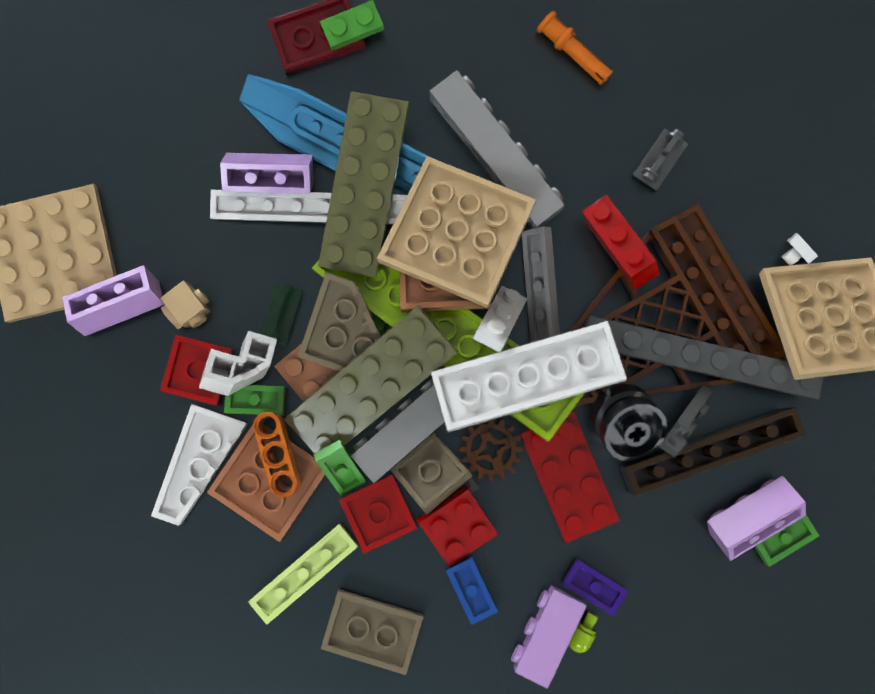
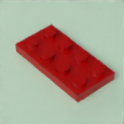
[519,412,620,543]

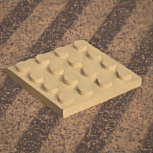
[377,156,536,308]
[0,184,117,323]
[759,257,875,380]

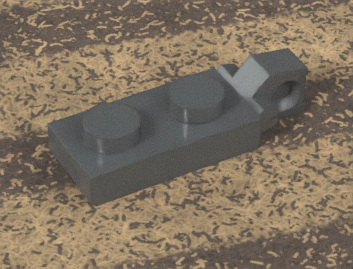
[659,385,713,458]

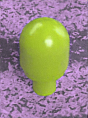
[569,611,599,653]

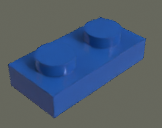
[446,556,498,625]

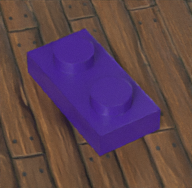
[561,558,629,617]

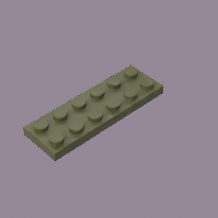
[318,91,410,278]
[284,305,458,454]

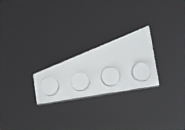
[151,404,249,526]

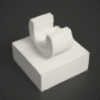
[782,233,818,266]

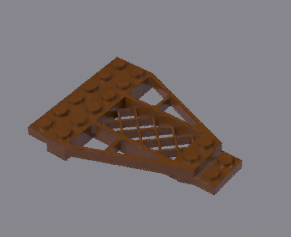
[569,204,786,409]

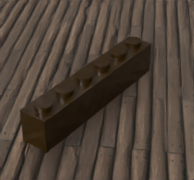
[620,407,806,496]

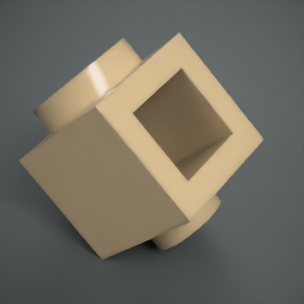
[160,280,211,330]

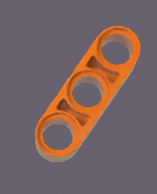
[253,412,301,498]

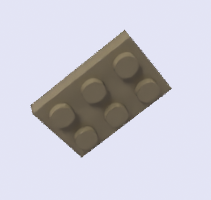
[321,589,424,675]

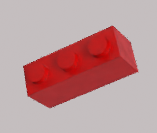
[582,195,660,290]

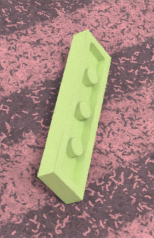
[248,523,359,625]

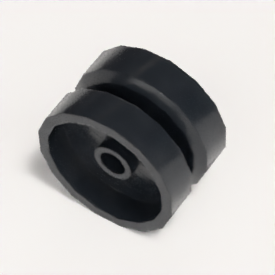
[590,384,667,461]

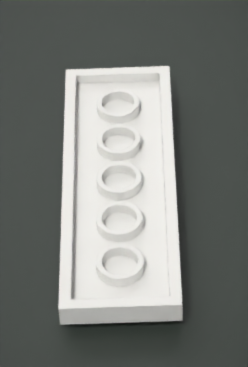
[431,321,627,432]

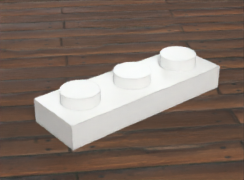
[473,286,527,353]

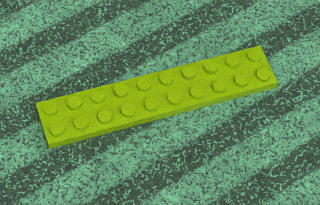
[312,260,584,443]

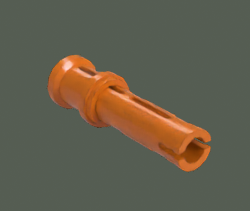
[536,10,614,86]

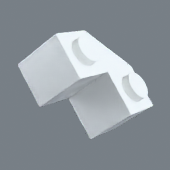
[199,331,277,396]

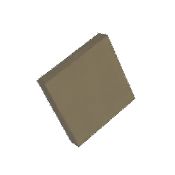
[390,432,472,514]

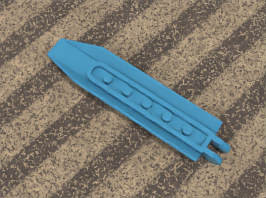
[239,74,434,195]

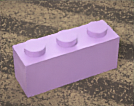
[220,153,314,193]
[62,265,165,336]
[707,476,806,561]
[511,585,587,689]

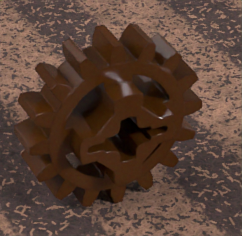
[459,419,523,482]

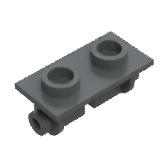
[633,128,688,191]

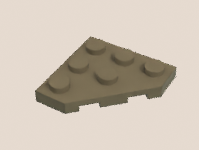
[298,272,382,371]

